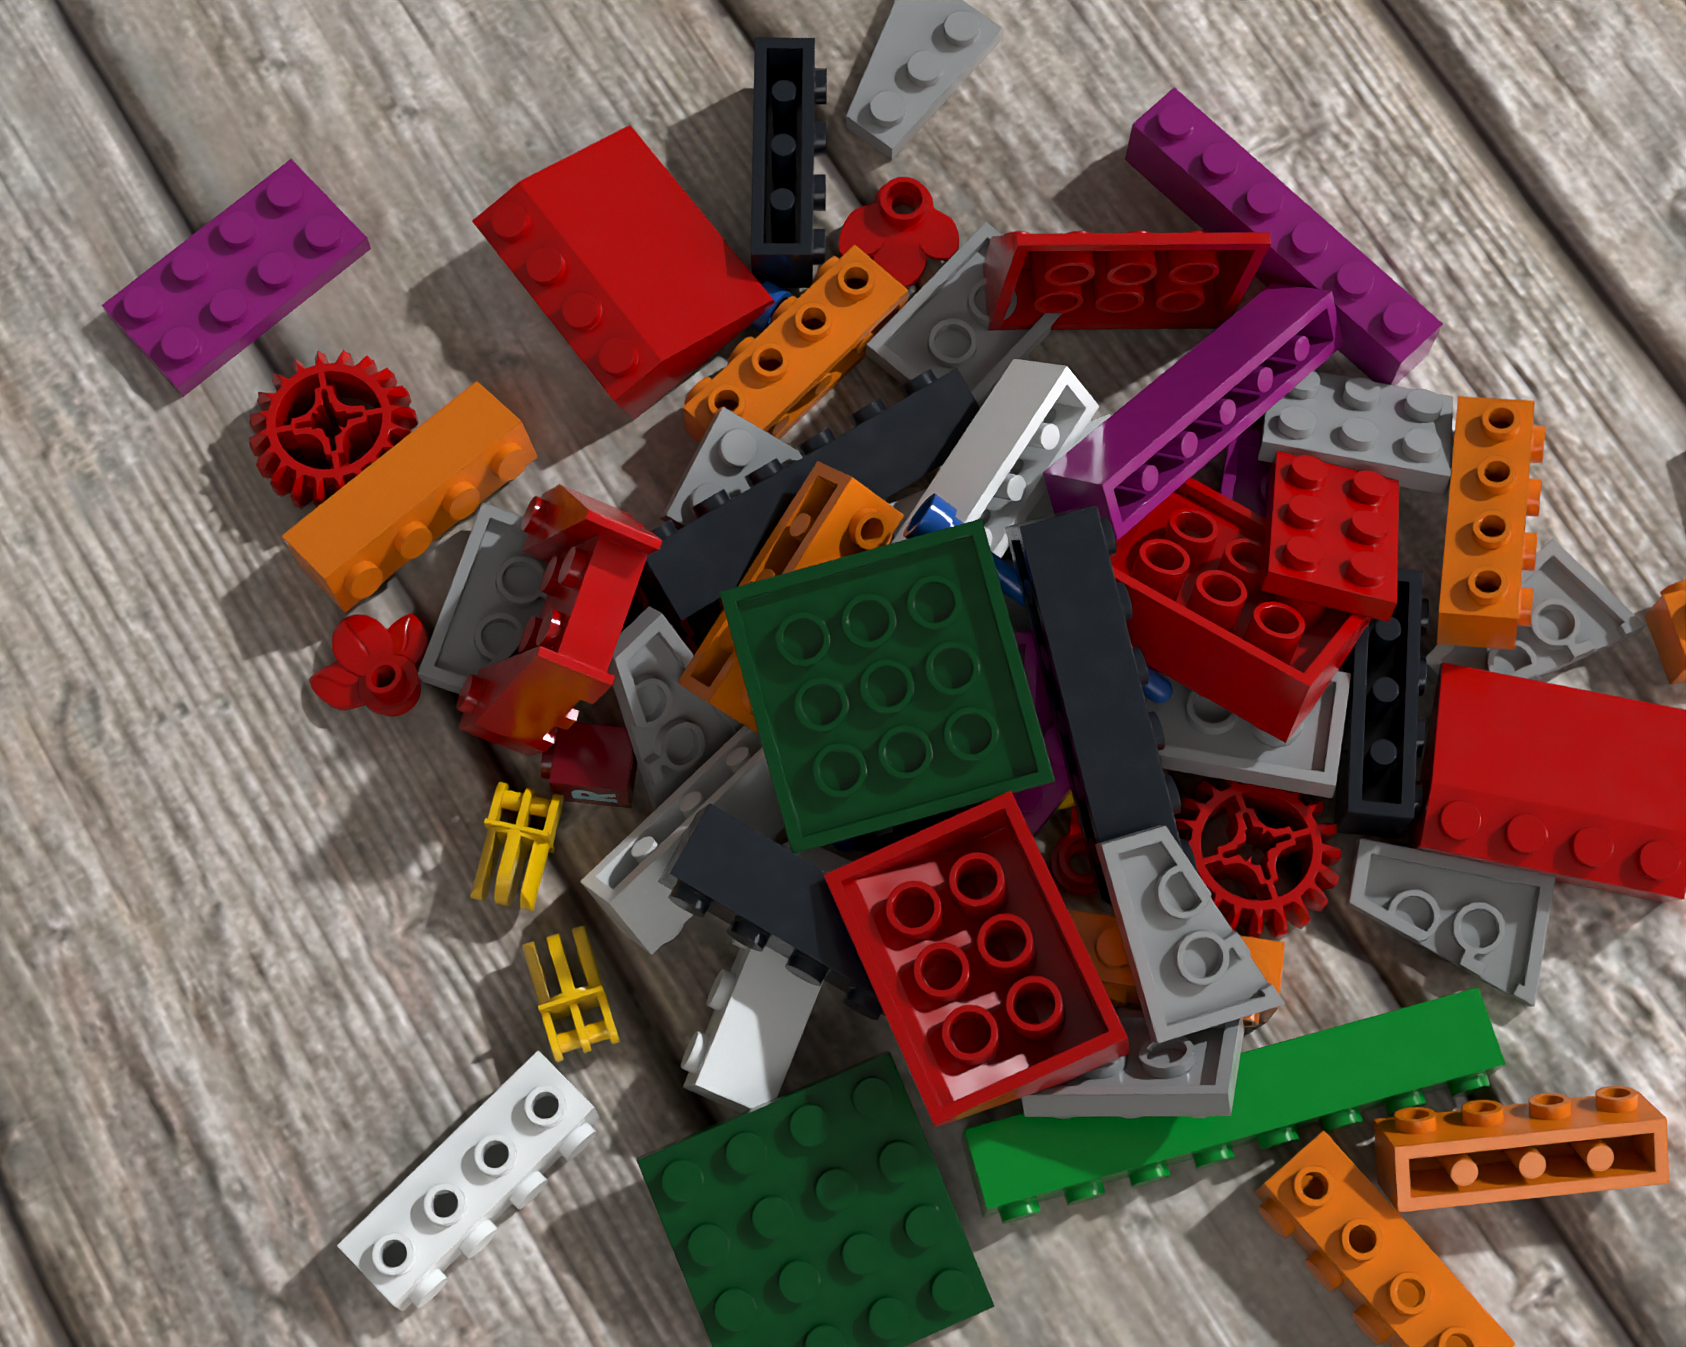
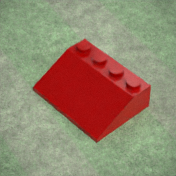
[472,125,776,420]
[983,230,1271,331]
[1110,477,1372,743]
[1407,662,1686,903]
[824,791,1130,1128]

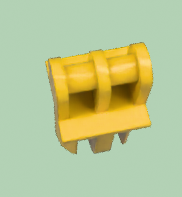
[470,782,564,911]
[522,926,620,1062]

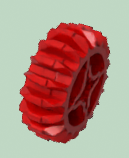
[249,349,419,510]
[1175,778,1342,940]

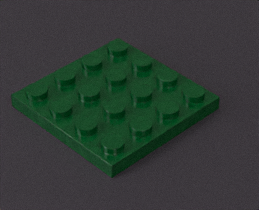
[719,518,1055,853]
[636,1051,995,1347]

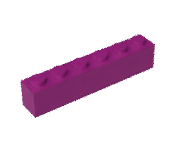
[1125,87,1443,386]
[1043,283,1343,540]

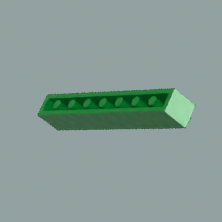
[961,987,1506,1224]

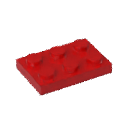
[1261,450,1399,622]

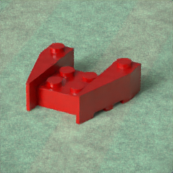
[456,484,663,756]

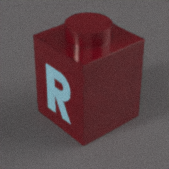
[541,722,638,808]

